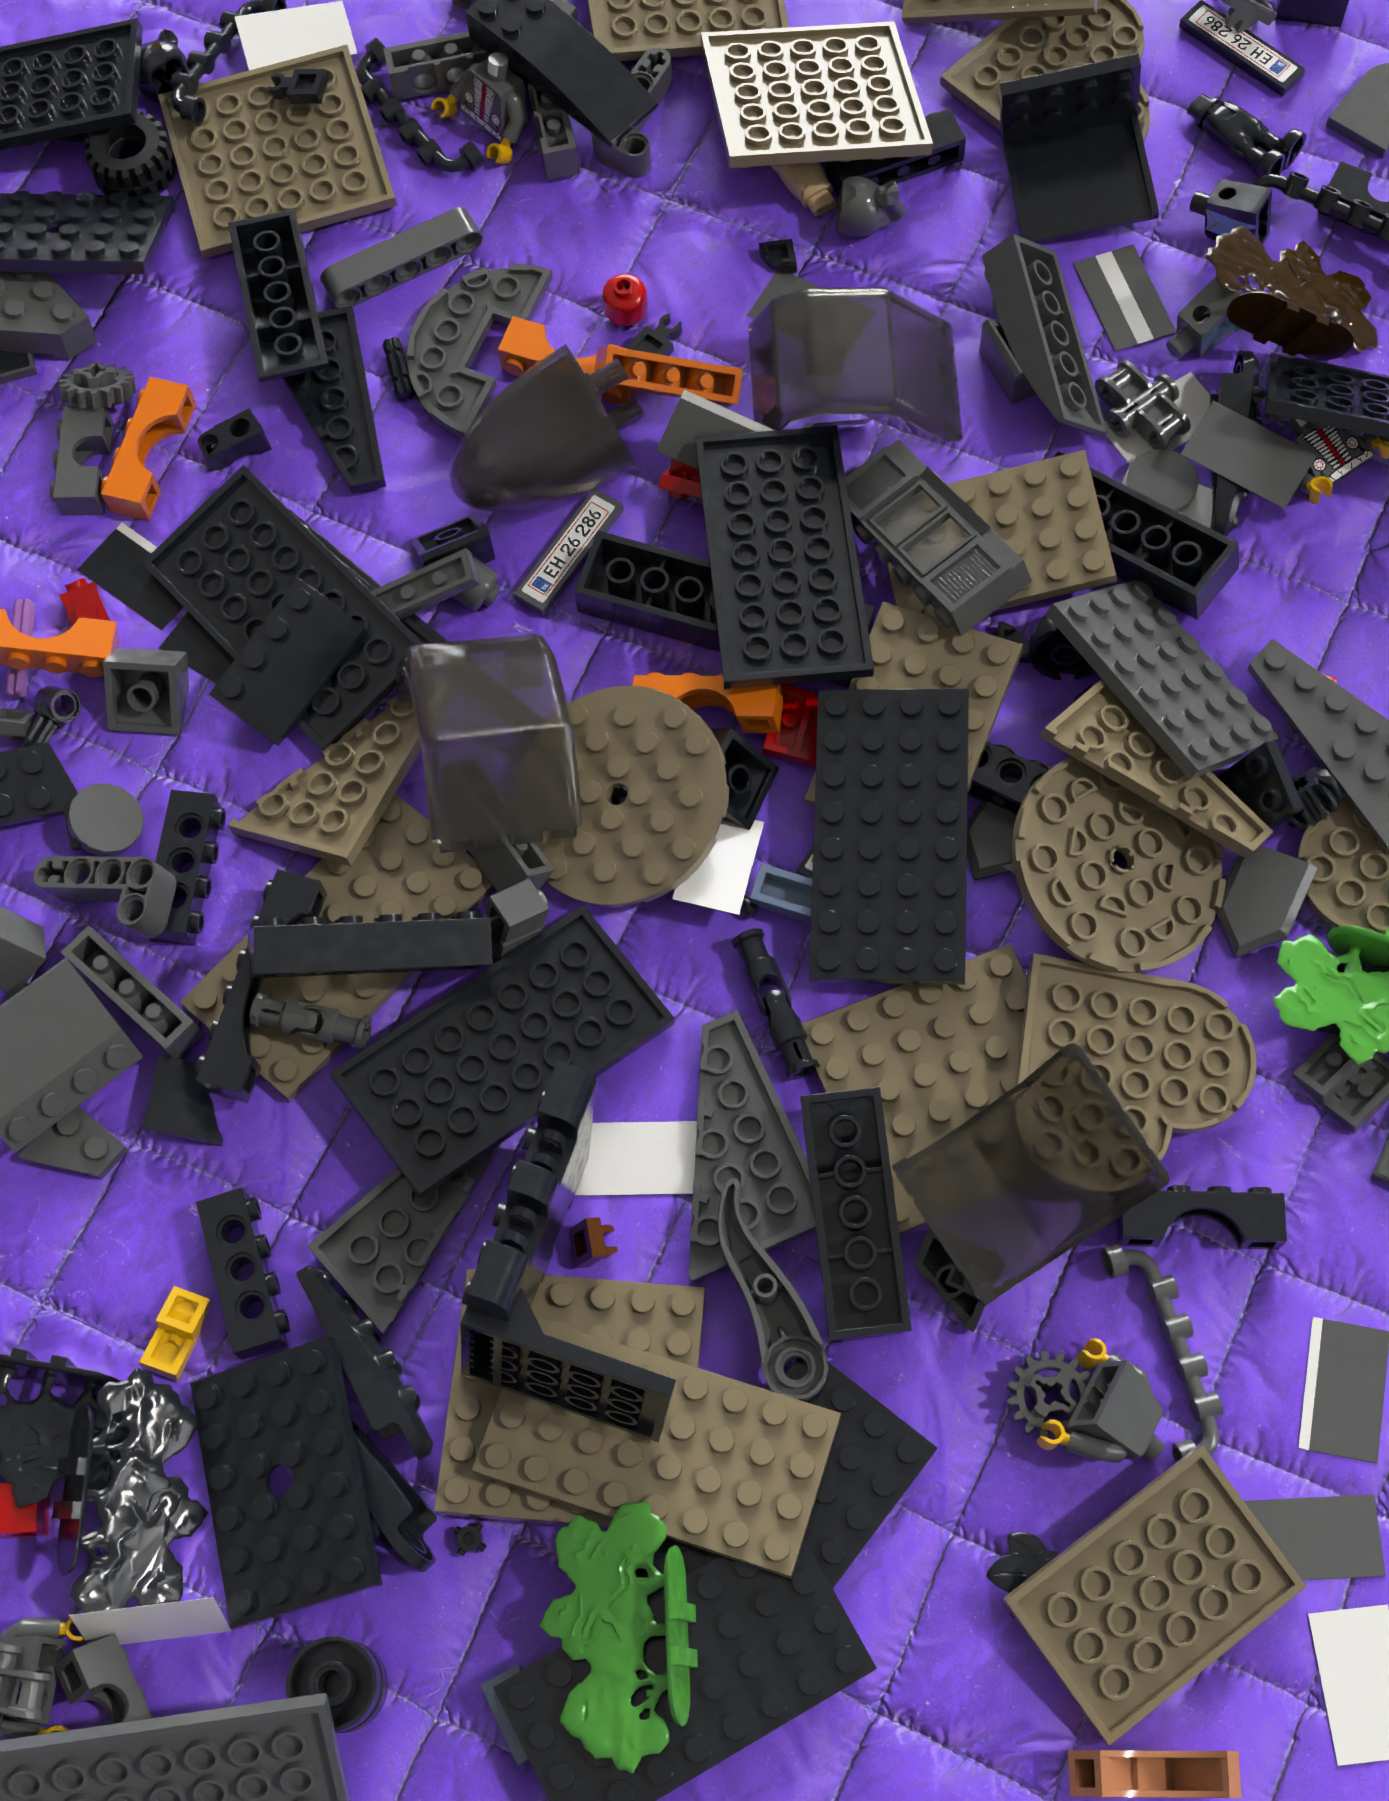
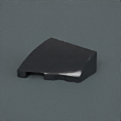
[142,1055,223,1146]
[913,1227,1004,1332]

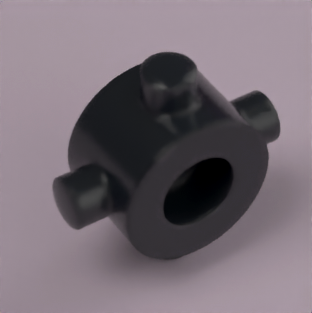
[453,1522,487,1557]

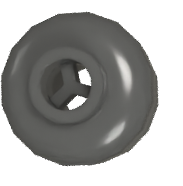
[451,557,500,611]

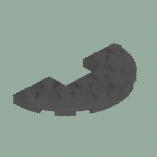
[407,264,553,441]

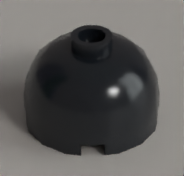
[1029,615,1095,680]

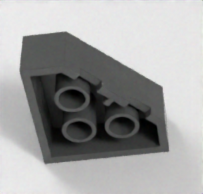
[0,272,97,360]

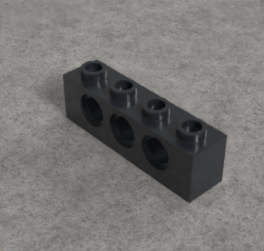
[968,742,1049,816]
[149,790,226,946]
[196,1187,291,1360]

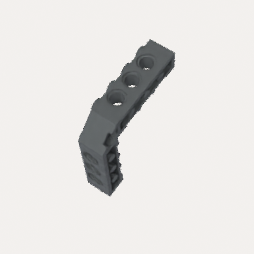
[383,31,580,180]

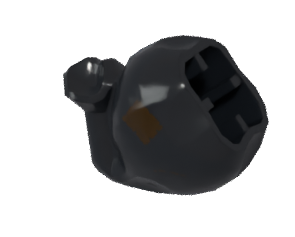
[138,29,189,102]

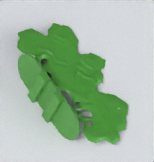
[1273,926,1389,1065]
[539,1502,698,1773]

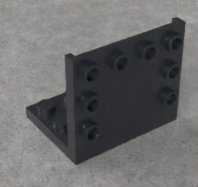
[999,53,1159,244]

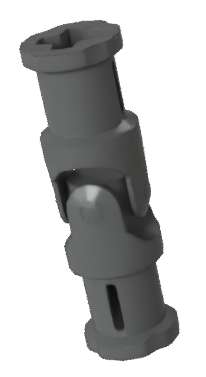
[250,993,372,1050]

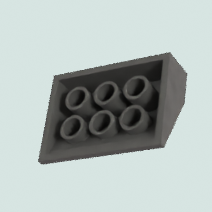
[0,958,143,1153]

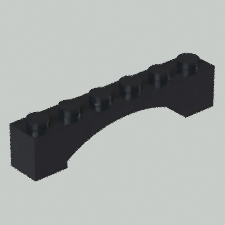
[195,869,327,1103]

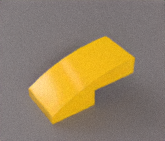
[139,1286,211,1382]

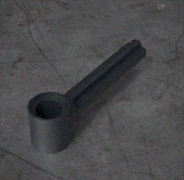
[18,686,81,748]

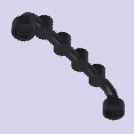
[170,0,287,125]
[357,37,485,173]
[1252,171,1389,241]

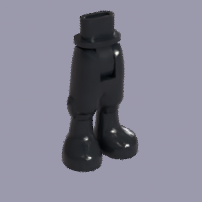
[1187,93,1306,178]

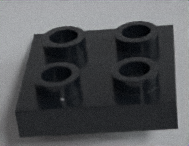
[1217,741,1304,830]

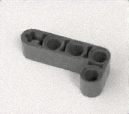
[591,48,672,178]
[33,856,177,939]

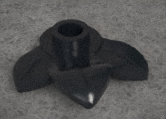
[986,1532,1059,1619]

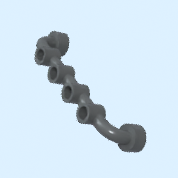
[1101,1243,1223,1463]

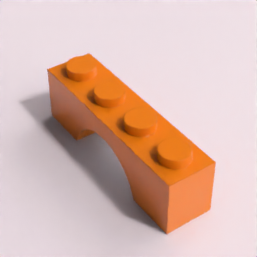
[498,316,636,406]
[101,377,197,521]
[0,609,119,678]
[632,672,784,734]

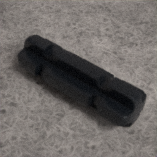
[382,337,415,401]

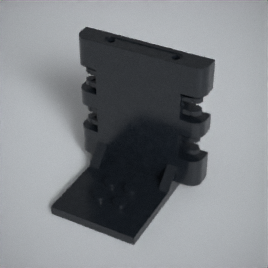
[460,1061,676,1443]

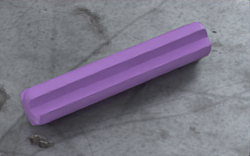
[5,598,35,699]

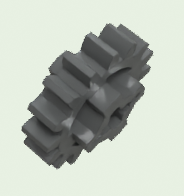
[58,362,136,409]
[1006,1351,1090,1440]

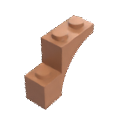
[1068,1750,1242,1798]

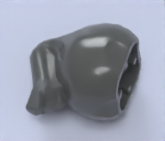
[836,176,906,238]

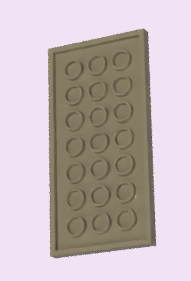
[180,793,495,1102]
[472,1316,841,1579]

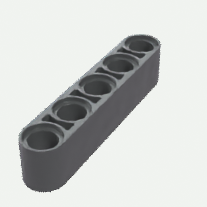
[320,207,483,308]

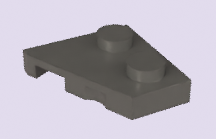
[18,1106,129,1179]

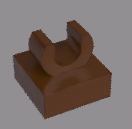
[569,1217,618,1268]

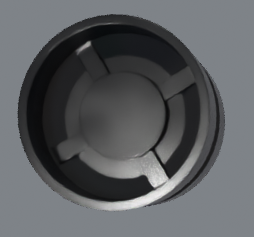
[286,1636,388,1733]

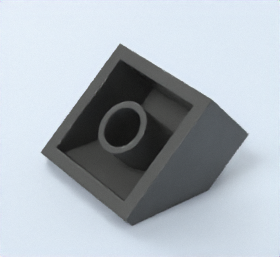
[103,647,189,735]

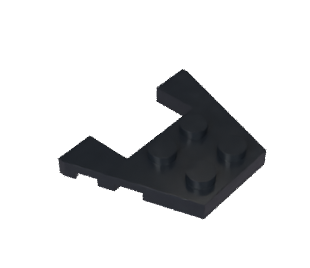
[0,742,83,851]

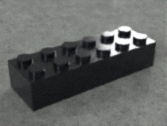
[248,911,493,979]

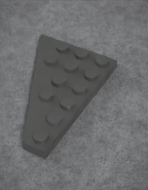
[688,1010,815,1284]

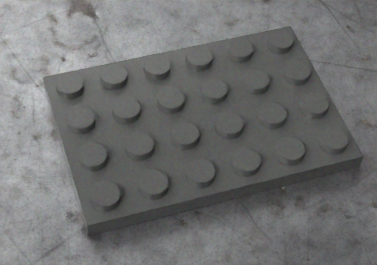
[1046,580,1280,780]

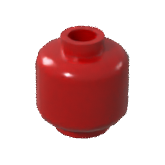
[602,274,648,326]

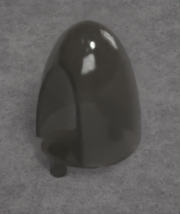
[450,344,645,512]

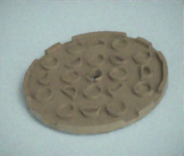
[513,686,729,908]
[1012,756,1226,973]

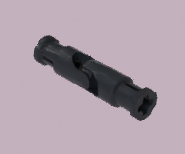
[731,928,820,1080]

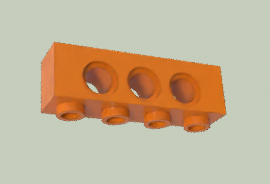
[593,345,743,406]

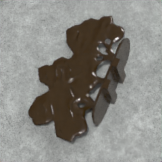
[1205,225,1378,360]

